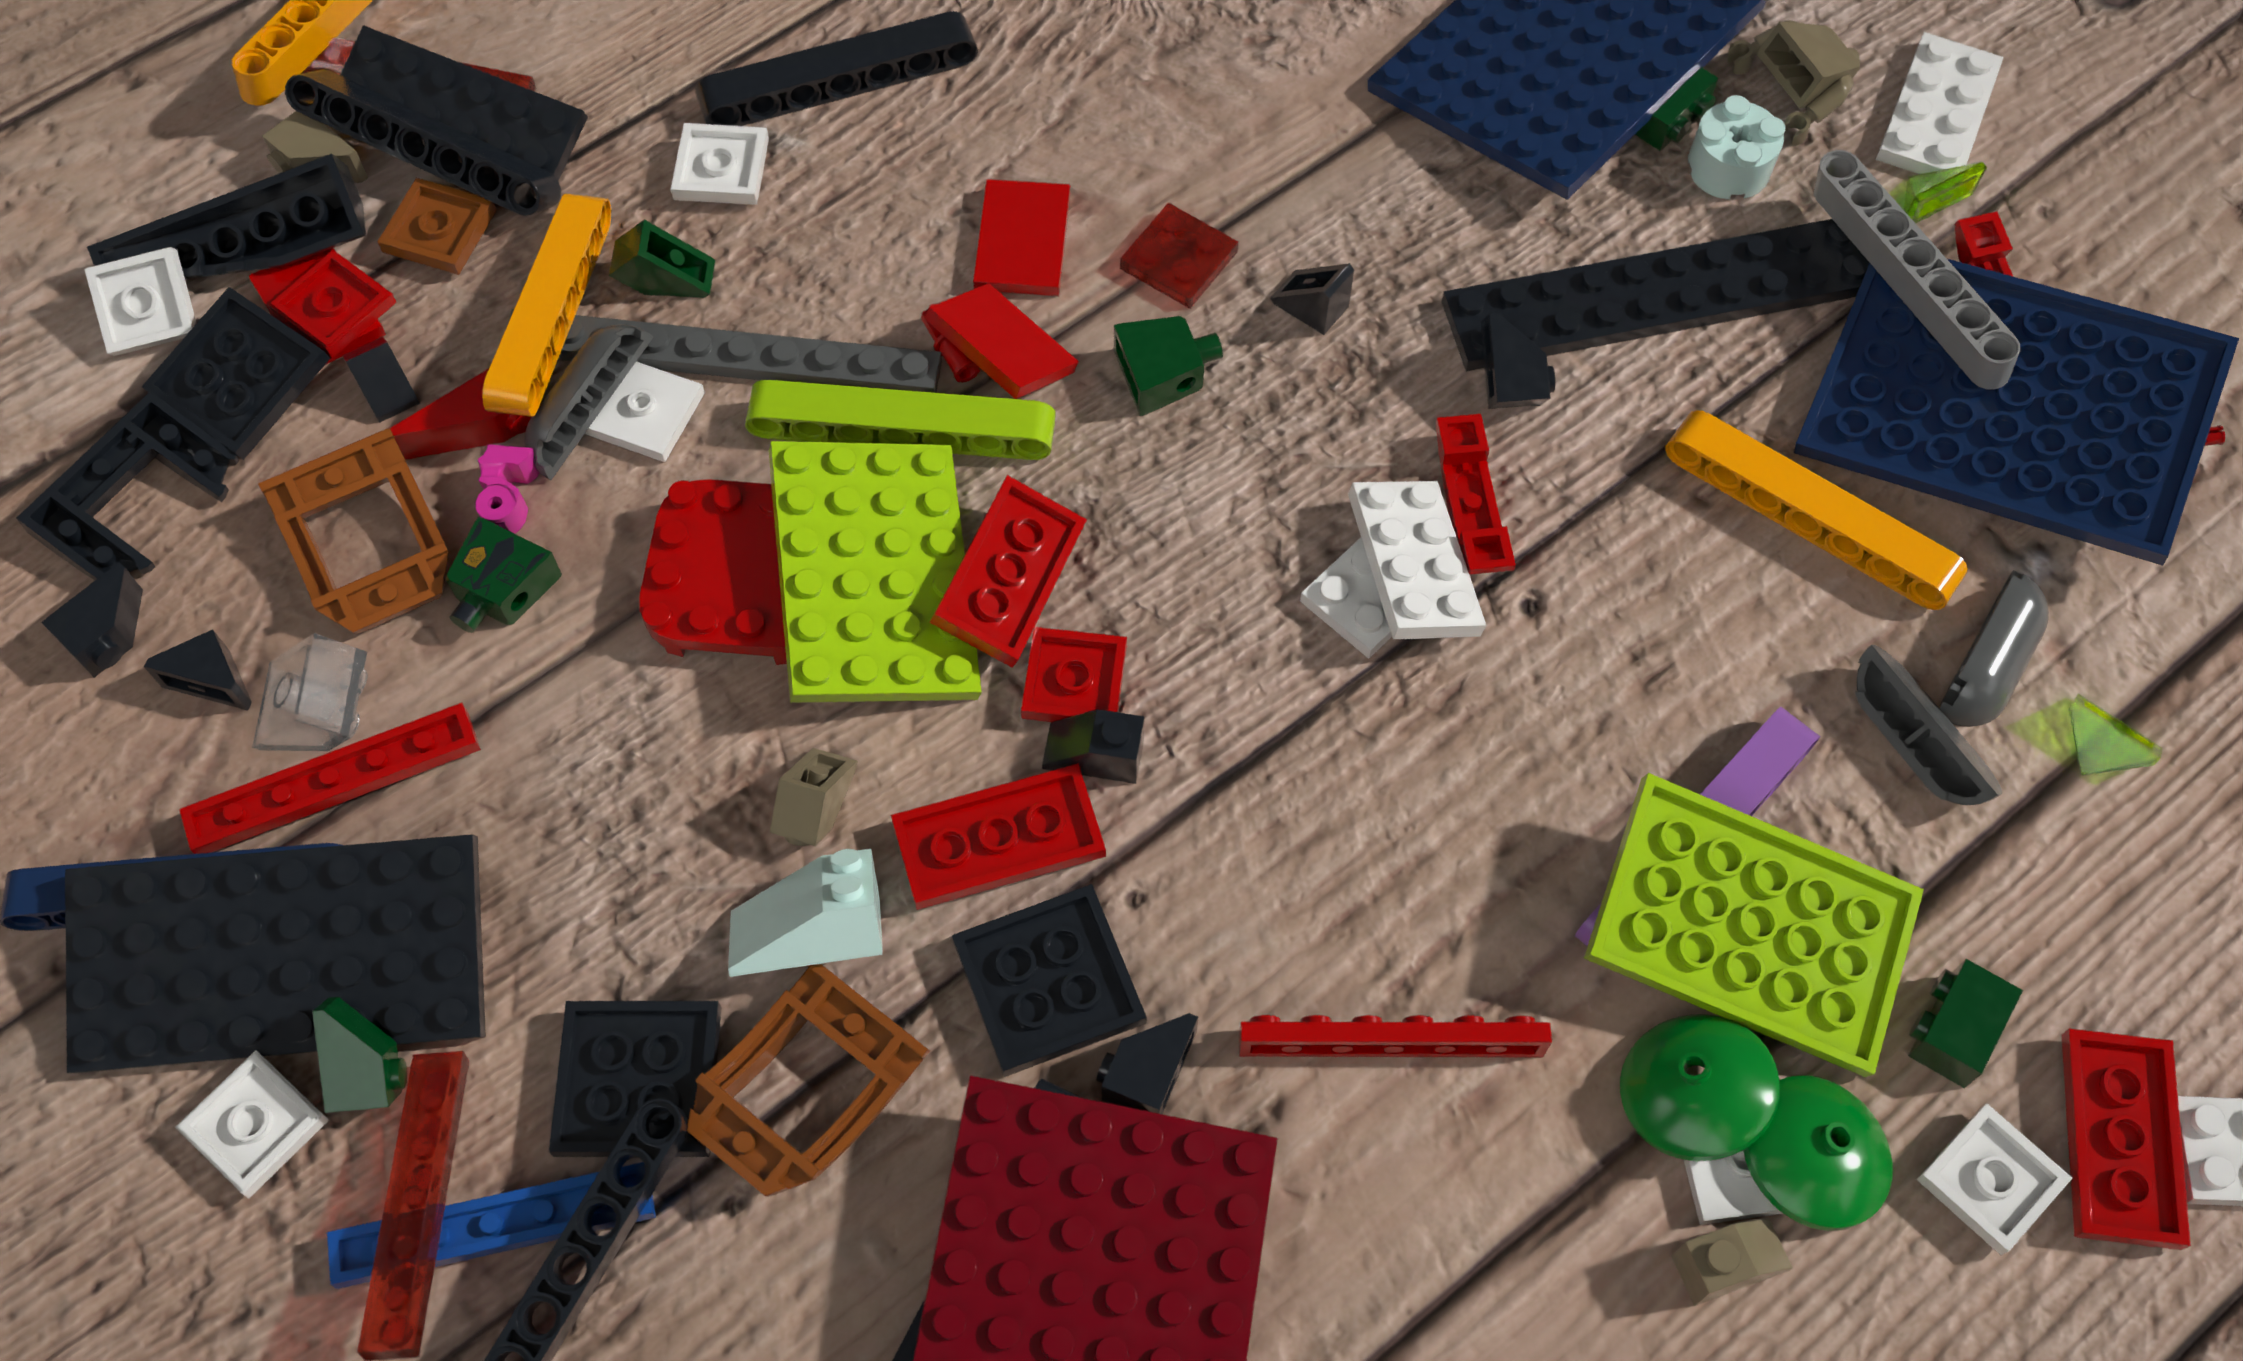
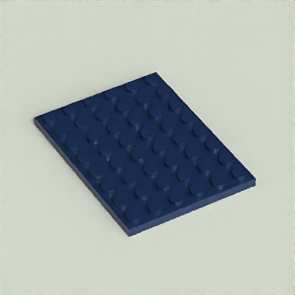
[1368,0,1766,200]
[1794,258,2239,566]

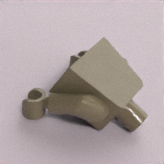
[1727,20,1860,146]

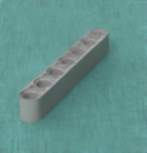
[1814,150,2020,389]

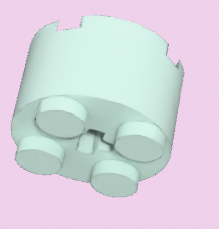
[1688,95,1785,199]

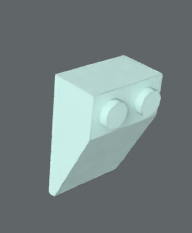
[728,849,883,977]

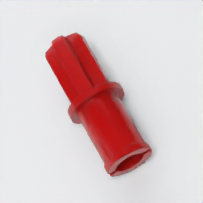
[921,304,980,383]

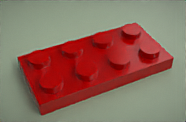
[929,475,1087,668]
[891,764,1106,910]
[2061,1028,2191,1250]

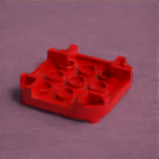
[639,479,787,665]

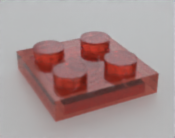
[1120,202,1239,309]

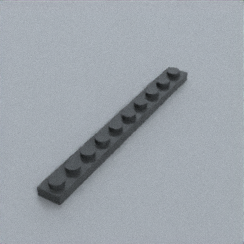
[507,309,942,393]

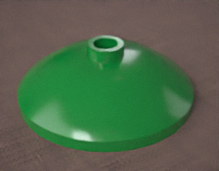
[1620,1014,1780,1161]
[1743,1075,1893,1231]

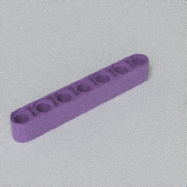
[1575,707,1821,946]

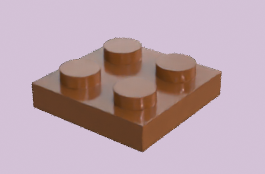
[377,177,497,275]

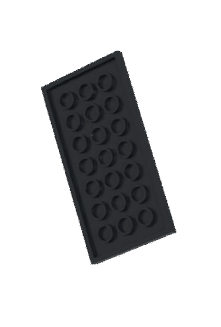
[65,834,486,1073]

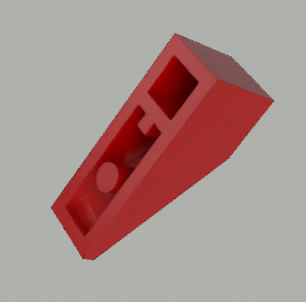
[390,368,531,460]

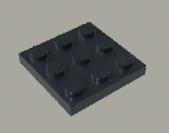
[142,287,331,460]
[952,884,1147,1077]
[549,1001,722,1157]

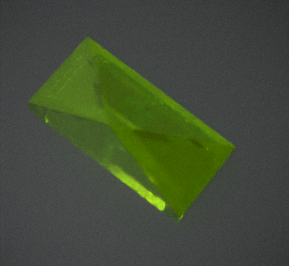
[1903,162,1987,224]
[2068,694,2163,775]

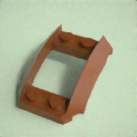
[258,428,449,634]
[687,964,930,1197]

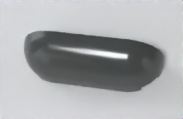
[525,324,654,480]
[1939,570,2049,727]
[1855,645,2002,805]

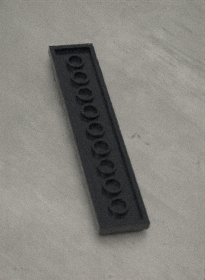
[1441,219,1870,372]

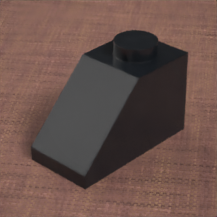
[1481,313,1556,409]
[41,562,143,678]
[1042,709,1145,784]
[1096,1013,1198,1114]

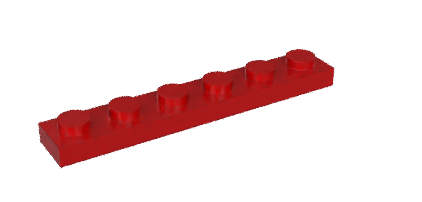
[179,703,481,854]
[1239,1015,1552,1057]

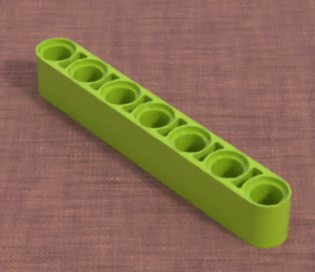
[745,380,1056,460]

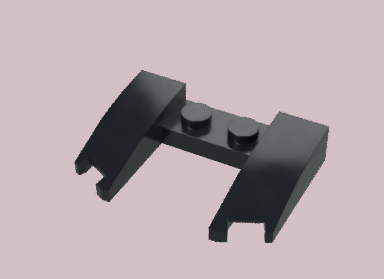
[16,391,239,580]

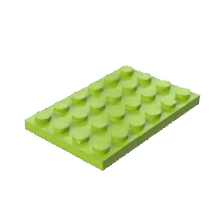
[768,441,982,703]
[1584,773,1924,1077]

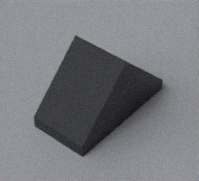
[1270,263,1354,335]
[342,337,420,423]
[144,629,252,711]

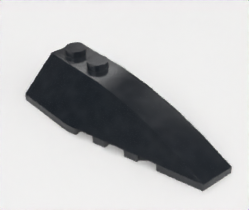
[87,153,366,279]

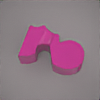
[475,445,539,534]

